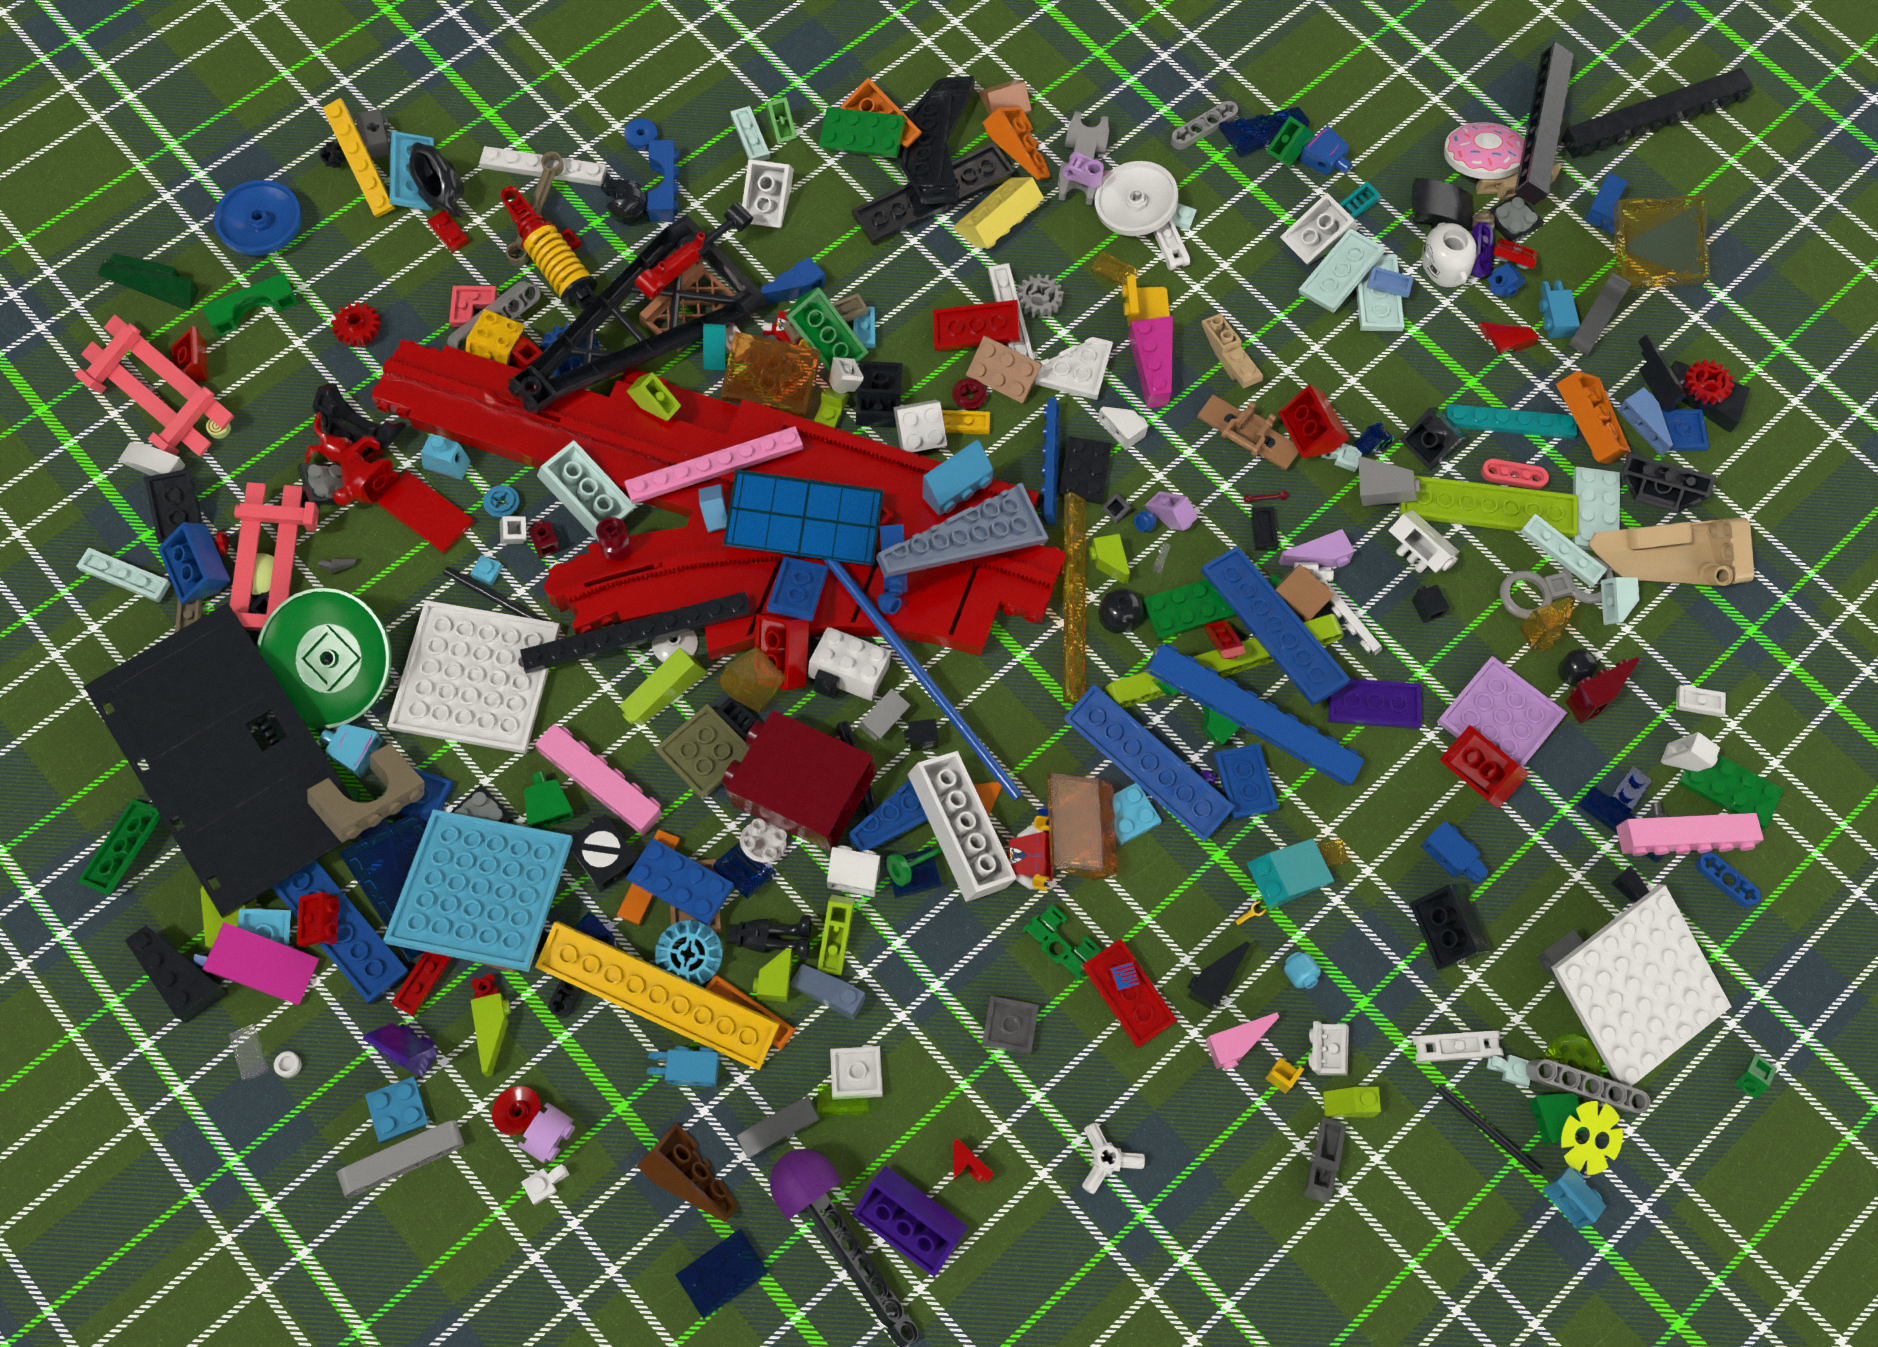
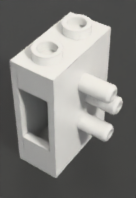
[1388,510,1460,573]

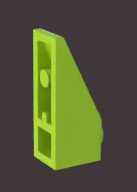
[817,895,855,976]
[471,993,511,1077]

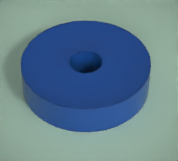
[624,119,658,151]

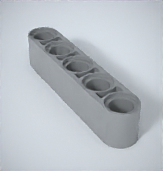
[447,281,540,351]
[1526,1059,1650,1113]
[336,1120,465,1198]

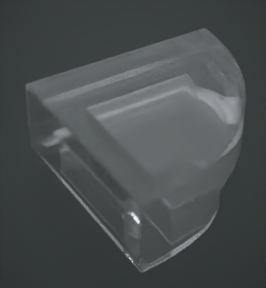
[1153,542,1171,573]

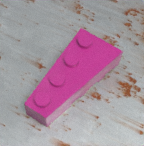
[1128,316,1173,409]

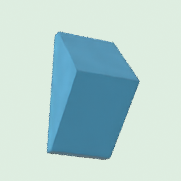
[699,484,728,533]

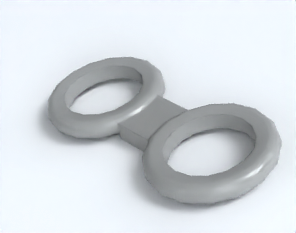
[1499,555,1614,620]

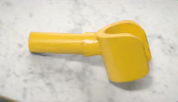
[1235,900,1267,925]

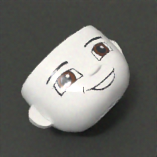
[1422,222,1476,287]

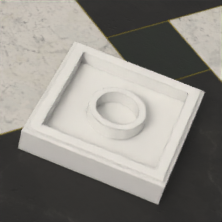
[830,1046,883,1100]

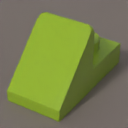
[814,387,850,429]

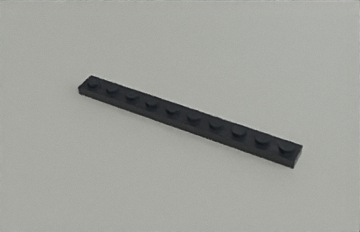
[520,591,751,674]

